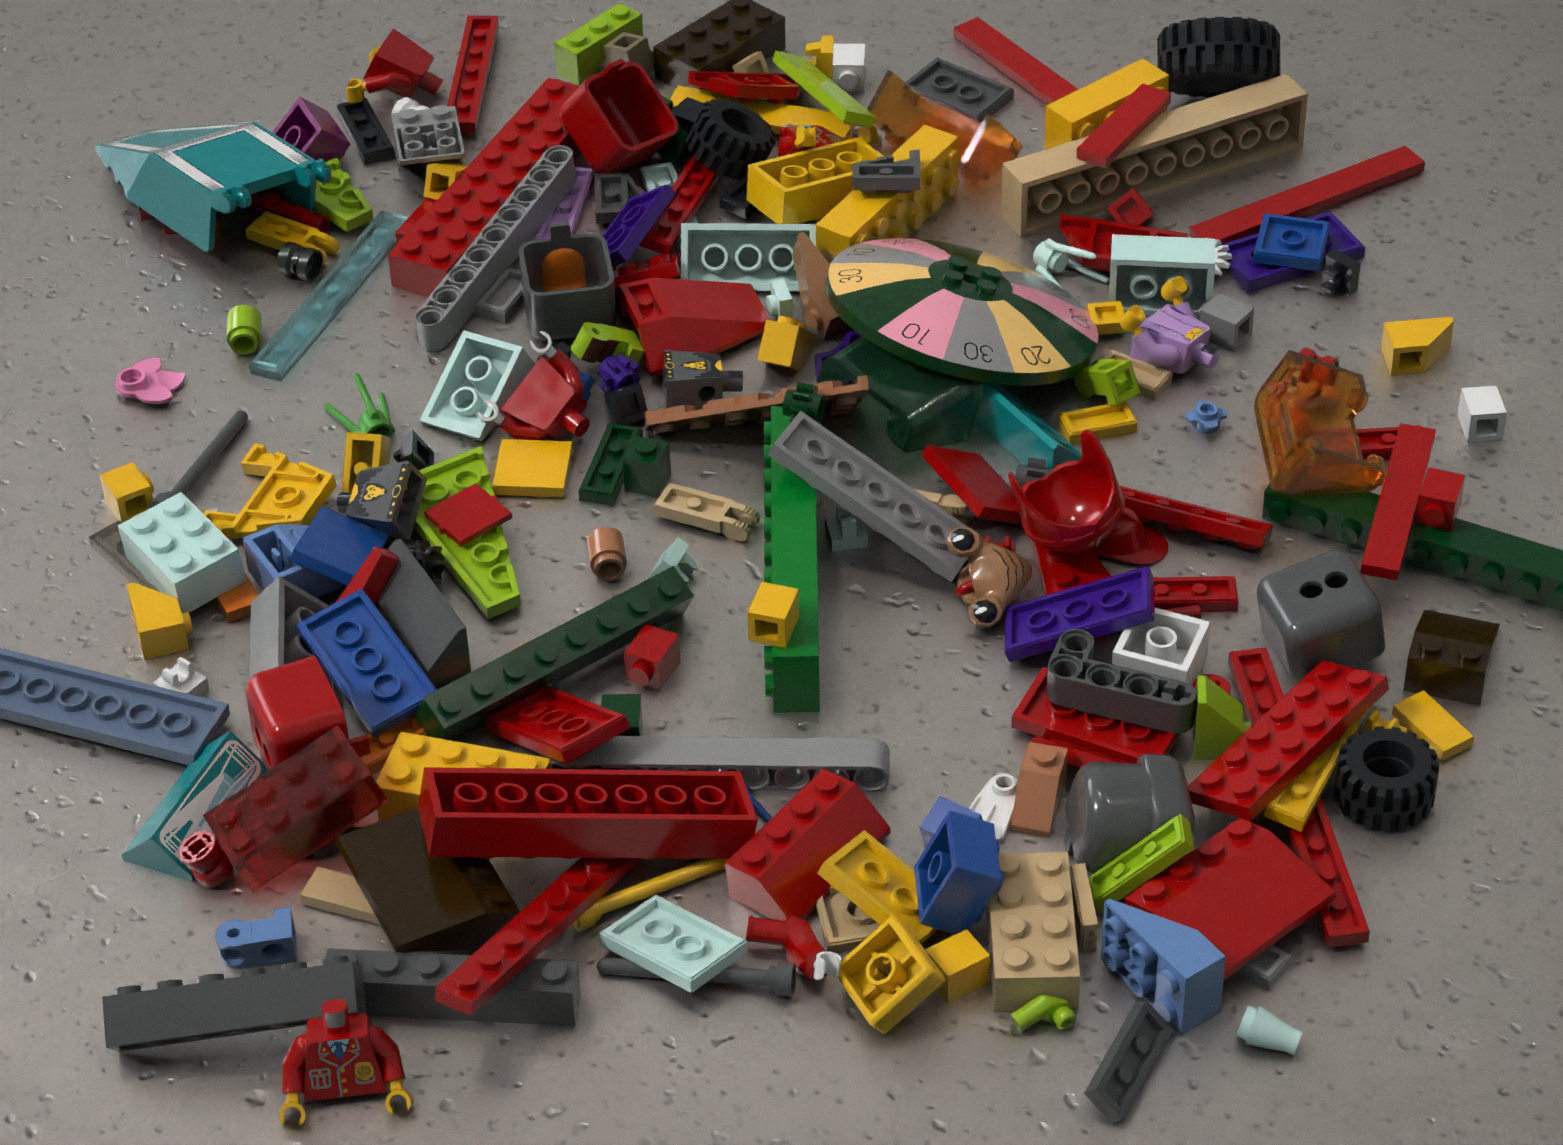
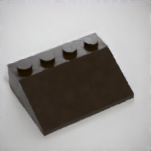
[335,808,520,952]

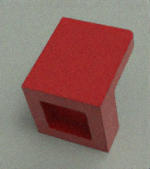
[1107,188,1156,226]

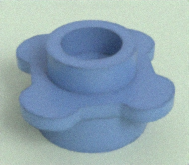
[1186,401,1228,434]

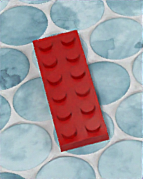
[1188,660,1389,821]

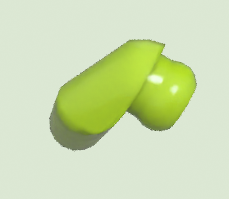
[1010,994,1076,1032]

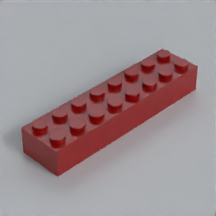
[418,767,758,860]

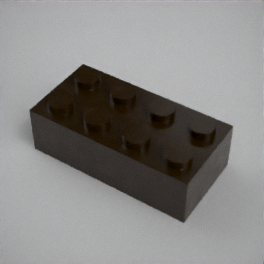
[653,0,786,92]

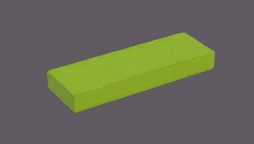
[1088,814,1195,914]

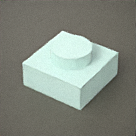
[766,279,793,320]

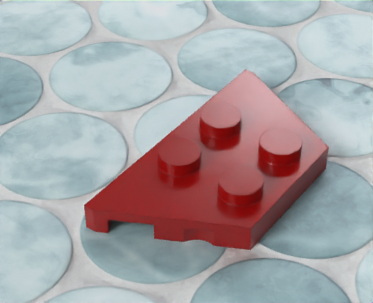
[688,71,803,104]
[1059,214,1188,271]

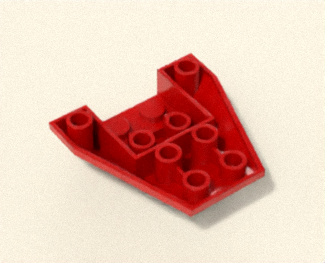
[615,278,770,377]

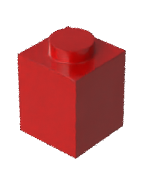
[1415,467,1465,531]
[624,624,681,691]

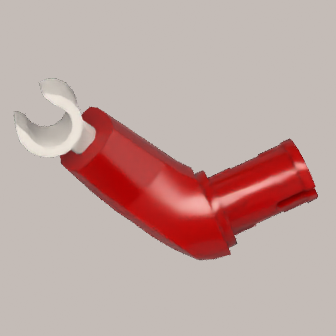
[746,915,841,980]

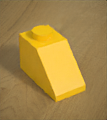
[341,432,391,492]
[126,582,193,660]

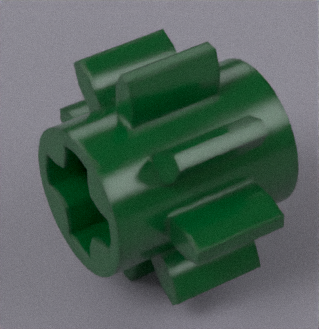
[782,382,825,423]

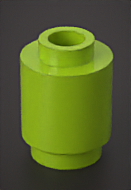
[227,305,262,355]

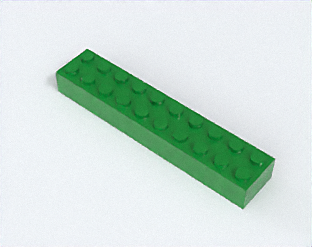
[764,406,820,713]

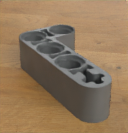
[1047,629,1197,734]

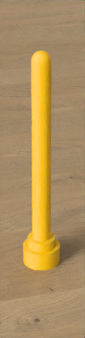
[573,858,729,932]

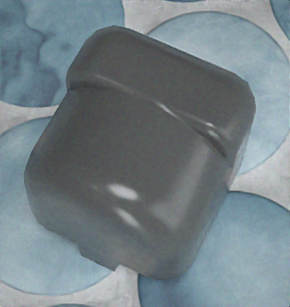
[1064,754,1195,877]

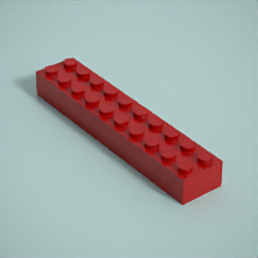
[388,78,581,297]

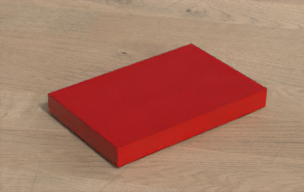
[922,444,1022,525]

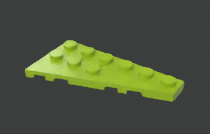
[414,446,521,619]

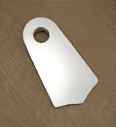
[968,773,1018,844]

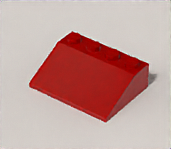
[1125,817,1336,981]

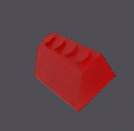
[725,768,891,921]

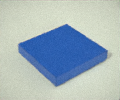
[1253,213,1331,272]

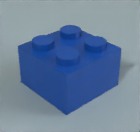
[914,810,1003,934]

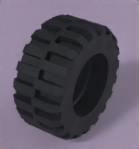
[1157,16,1281,97]

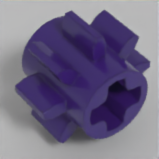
[597,353,641,393]

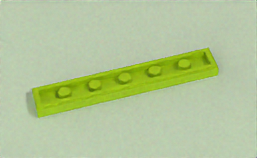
[772,50,875,128]

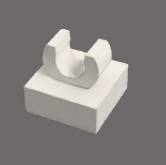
[153,657,209,696]

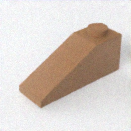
[792,232,851,341]

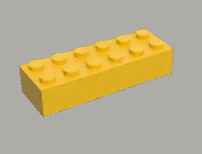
[816,124,960,264]

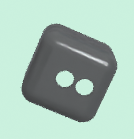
[1256,550,1386,683]

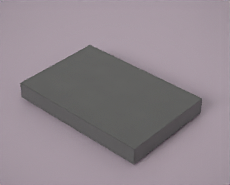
[900,57,1014,128]

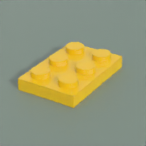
[817,830,938,944]

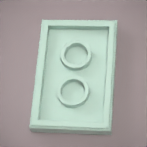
[599,895,748,993]

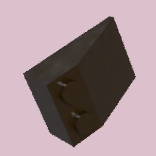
[1403,609,1500,706]

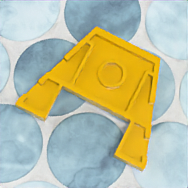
[203,443,337,539]

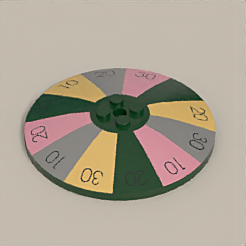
[825,238,1099,386]

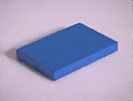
[290,506,389,586]

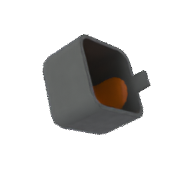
[518,222,617,342]

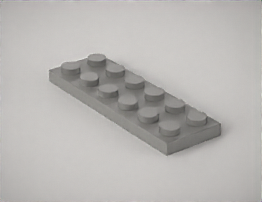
[768,411,967,582]

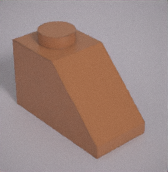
[1010,742,1068,838]

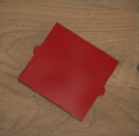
[424,483,512,547]

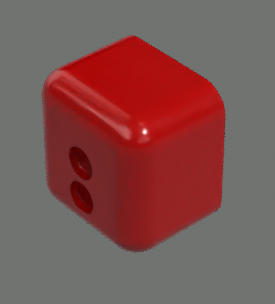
[559,59,679,174]
[245,655,371,798]

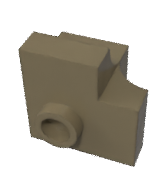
[597,32,654,75]

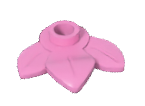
[115,357,185,404]

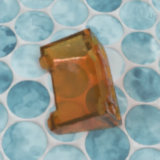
[1254,350,1388,495]

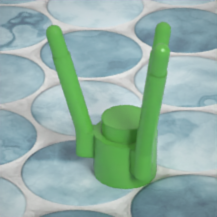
[324,373,395,438]

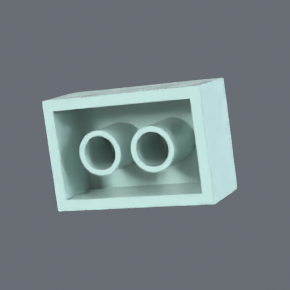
[1109,234,1215,318]
[118,492,246,613]

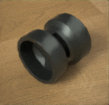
[277,241,323,282]

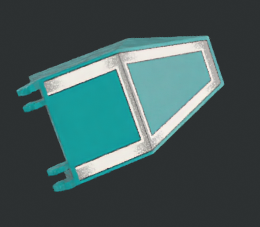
[95,122,331,252]

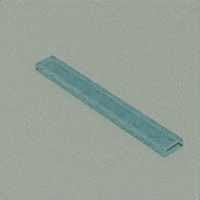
[249,211,408,382]

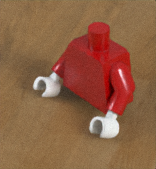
[477,331,590,441]

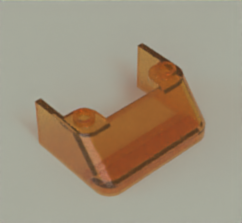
[867,70,1023,184]

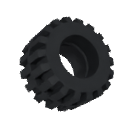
[686,99,776,180]
[1334,726,1439,831]

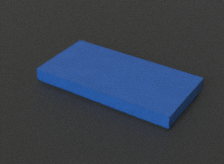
[296,588,437,738]

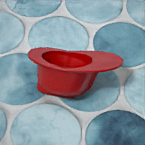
[1091,507,1168,565]

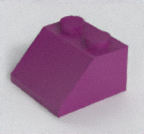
[272,96,351,162]

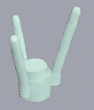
[1033,238,1109,289]

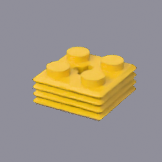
[838,915,945,1034]

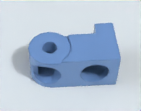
[215,907,297,969]

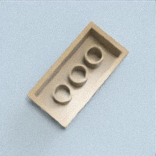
[986,852,1080,1012]

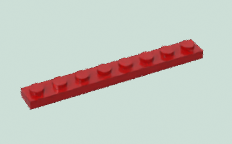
[435,858,642,1016]

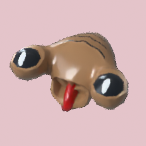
[946,526,1032,629]

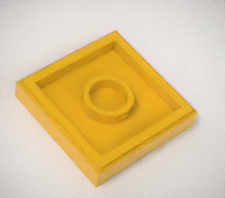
[492,439,573,498]

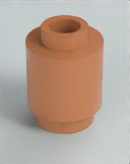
[587,527,627,581]

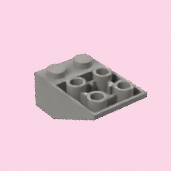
[391,105,465,166]

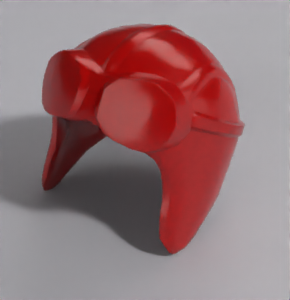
[1008,429,1125,553]

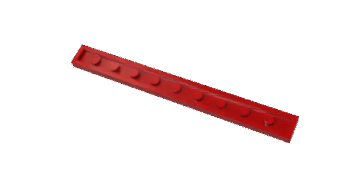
[1228,647,1370,948]

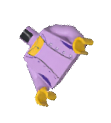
[1120,276,1220,374]

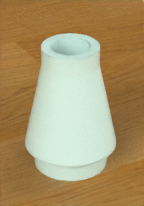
[1236,1005,1303,1056]

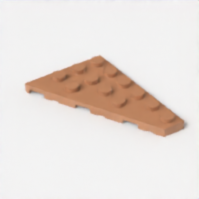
[644,375,869,435]

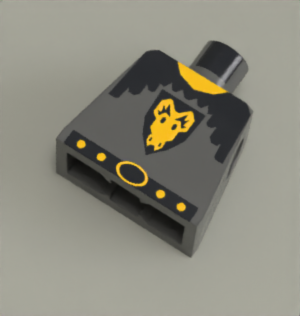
[663,350,743,410]
[337,461,427,540]

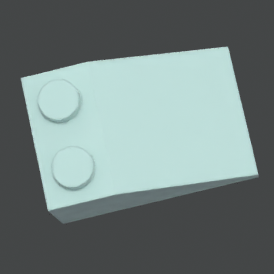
[420,330,535,441]

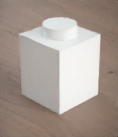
[833,44,865,92]
[1457,385,1507,443]

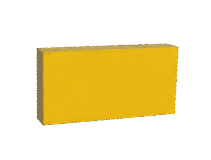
[1058,401,1137,445]
[1392,690,1474,761]

